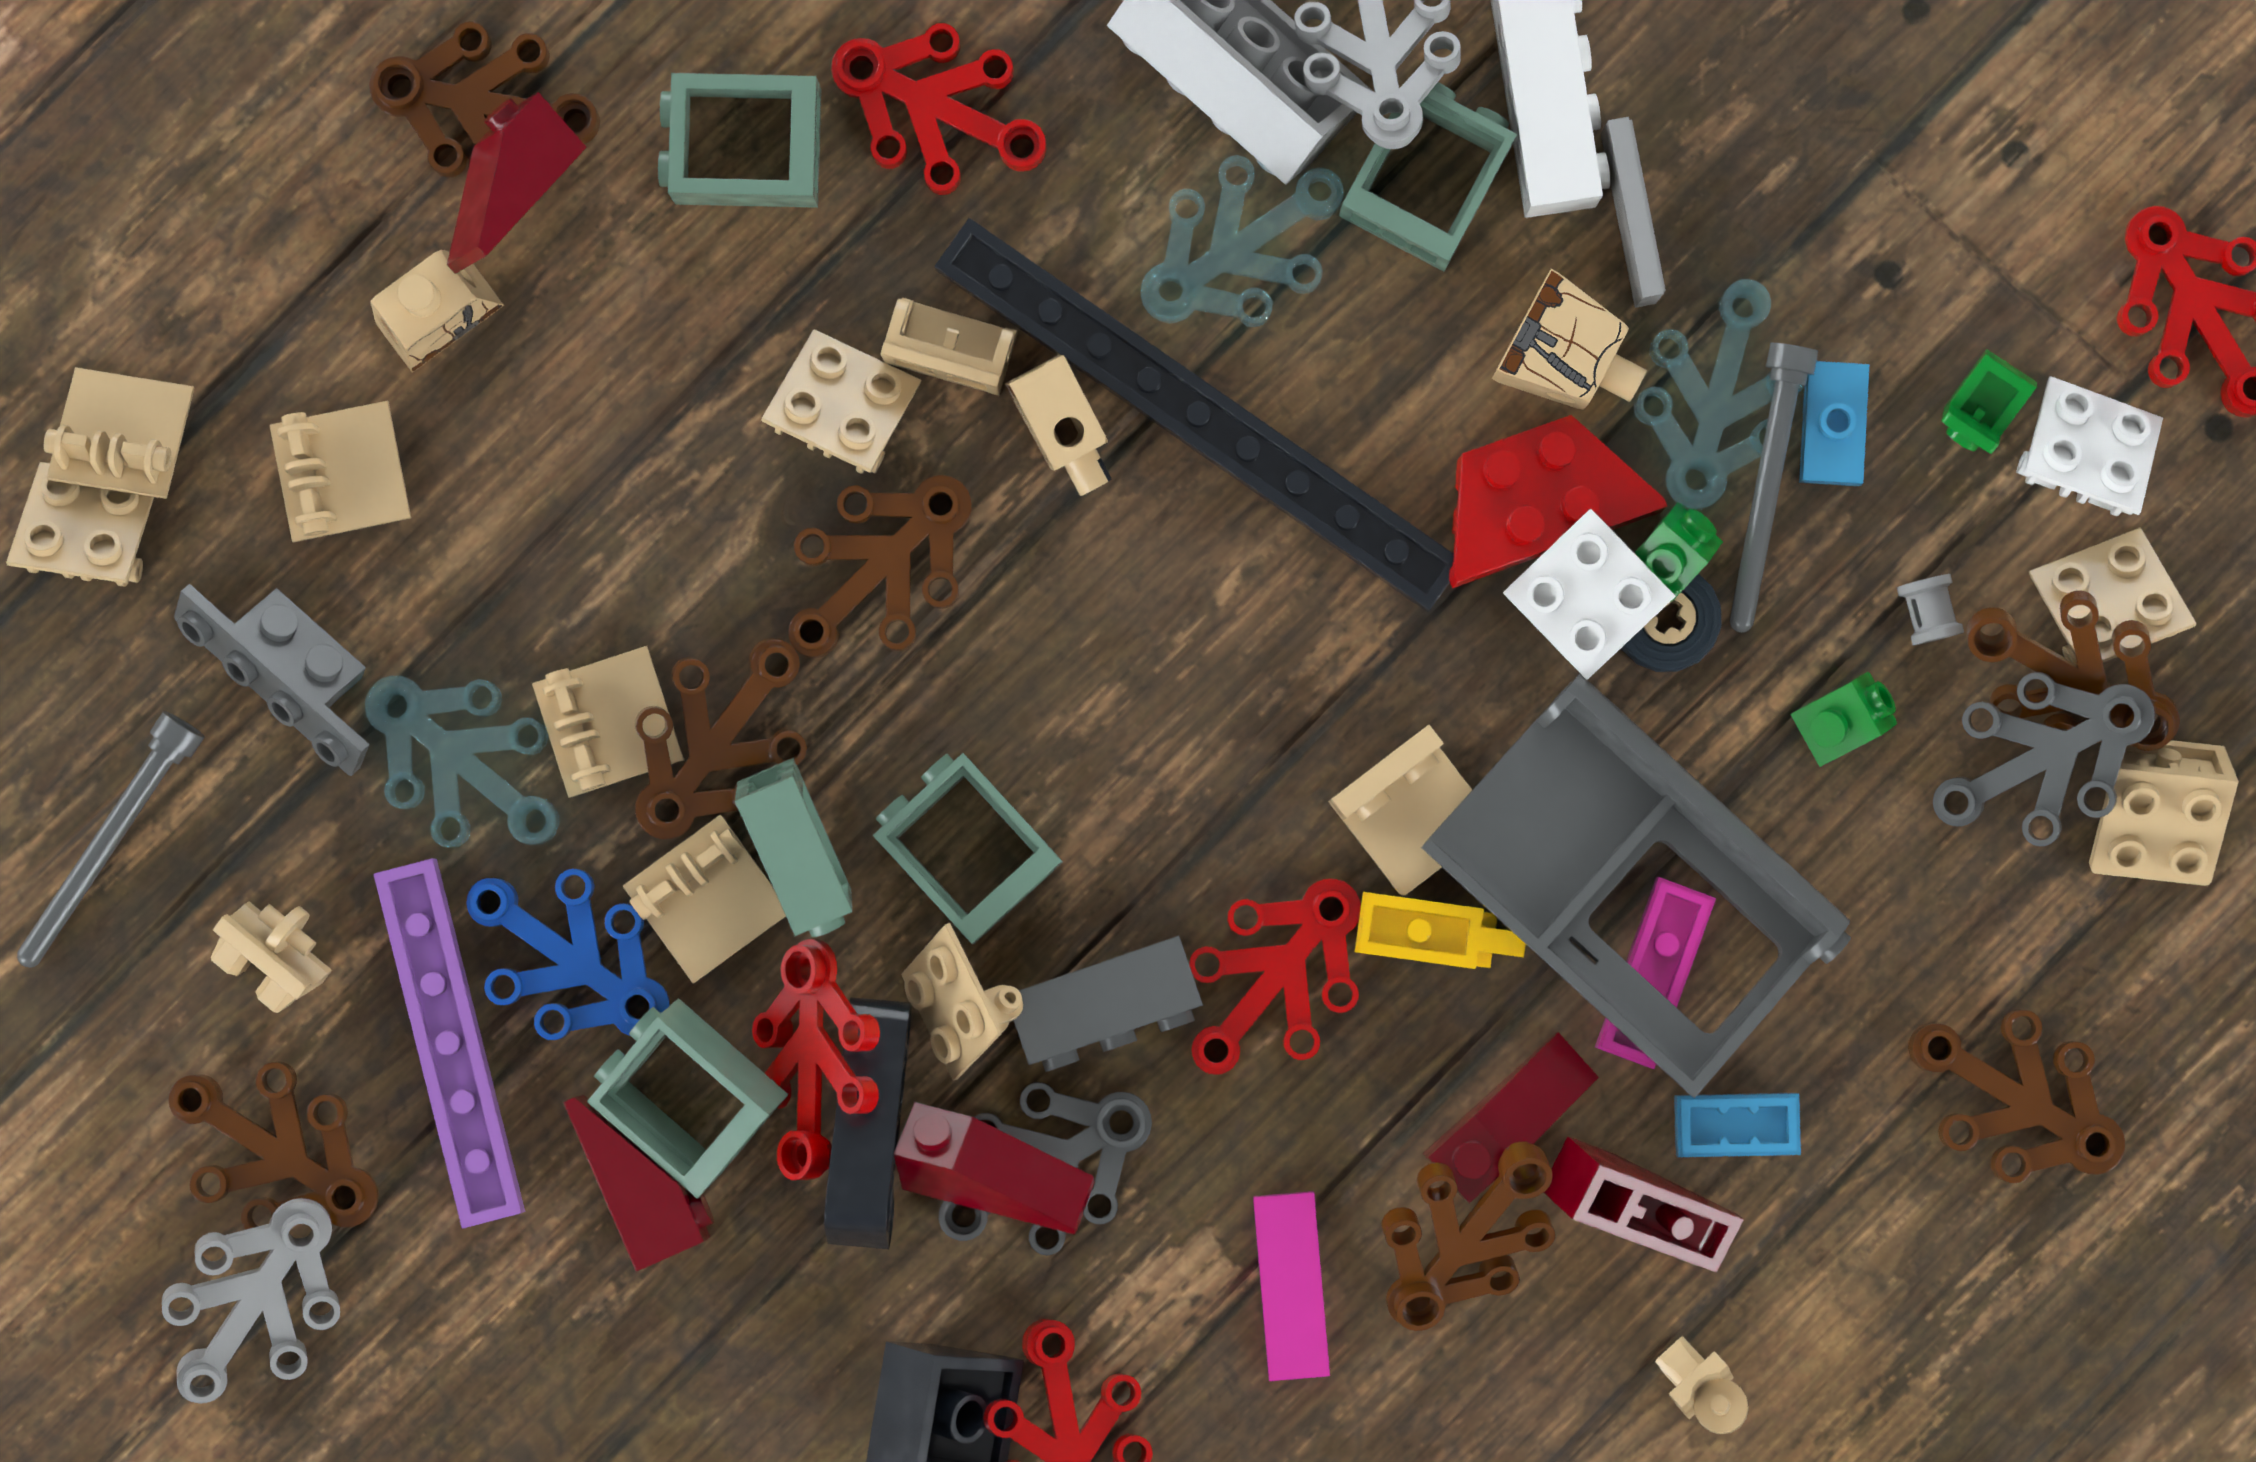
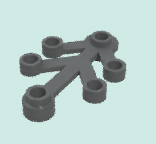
[1933,672,2155,846]
[939,1082,1152,1256]

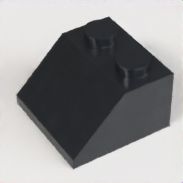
[866,1341,1024,1462]

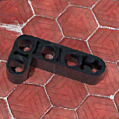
[824,997,912,1250]

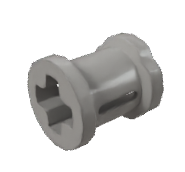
[1896,574,1964,646]

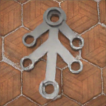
[1294,0,1461,149]
[162,1198,340,1403]

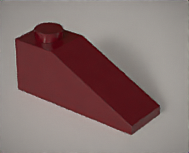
[447,92,587,274]
[1423,1032,1599,1204]
[563,1095,714,1272]
[894,1102,1095,1235]
[1543,1136,1744,1273]

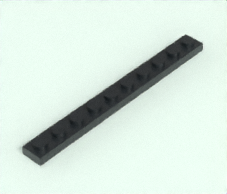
[934,218,1454,612]

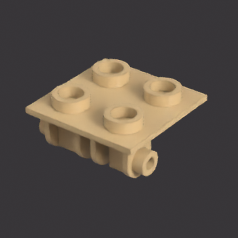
[761,329,921,474]
[44,367,194,499]
[270,401,411,542]
[6,462,154,587]
[2029,527,2196,665]
[532,646,684,798]
[623,814,786,984]
[901,923,1023,1081]

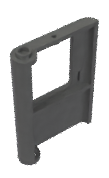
[1421,674,1851,1098]

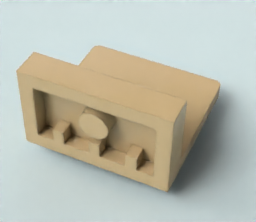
[1328,725,1472,895]
[2089,740,2239,886]

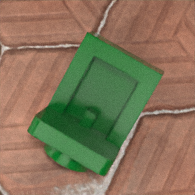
[1941,349,2037,454]
[1634,502,1723,602]
[1790,672,1897,767]

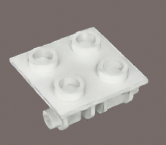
[2016,376,2163,516]
[1503,509,1676,680]

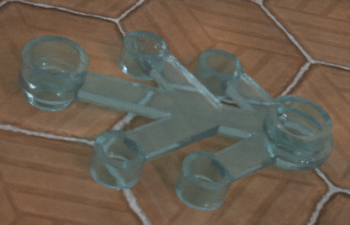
[1141,155,1344,327]
[1634,279,1803,509]
[365,676,559,848]

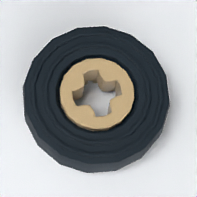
[1621,574,1721,672]

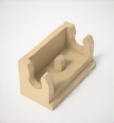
[880,298,1018,396]

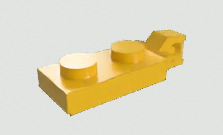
[1354,892,1526,969]

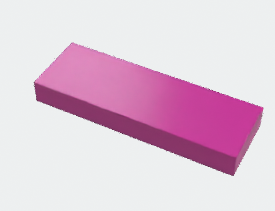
[1594,877,1716,1069]
[1253,1191,1330,1381]

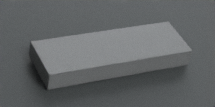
[1601,117,1666,308]

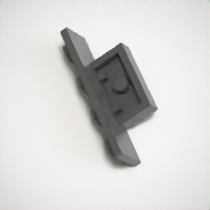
[174,584,370,776]

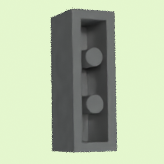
[1014,936,1203,1072]

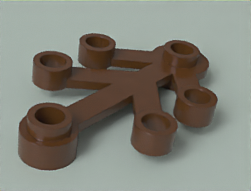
[369,22,600,177]
[788,475,972,658]
[1967,590,2180,751]
[635,638,807,839]
[1908,1009,2125,1183]
[169,1062,378,1229]
[1381,1142,1555,1331]

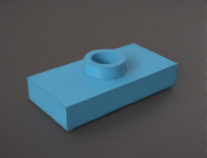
[1799,361,1870,486]
[1674,1093,1801,1157]

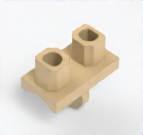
[211,902,332,1013]
[1655,1336,1749,1434]

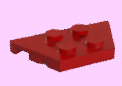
[1449,415,1668,588]

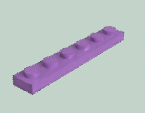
[374,858,525,1229]

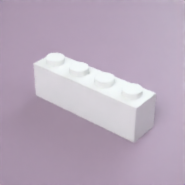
[1491,0,1610,218]

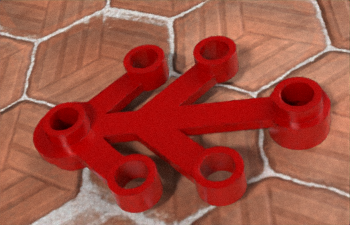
[831,23,1046,195]
[2117,206,2256,417]
[1189,878,1361,1075]
[752,939,880,1180]
[984,1319,1153,1462]

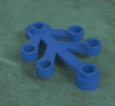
[466,869,670,1040]

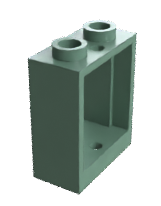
[658,73,821,208]
[1339,82,1517,272]
[873,753,1063,944]
[735,758,852,937]
[587,998,788,1199]

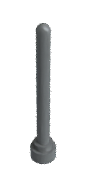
[1730,342,1818,633]
[17,711,205,968]

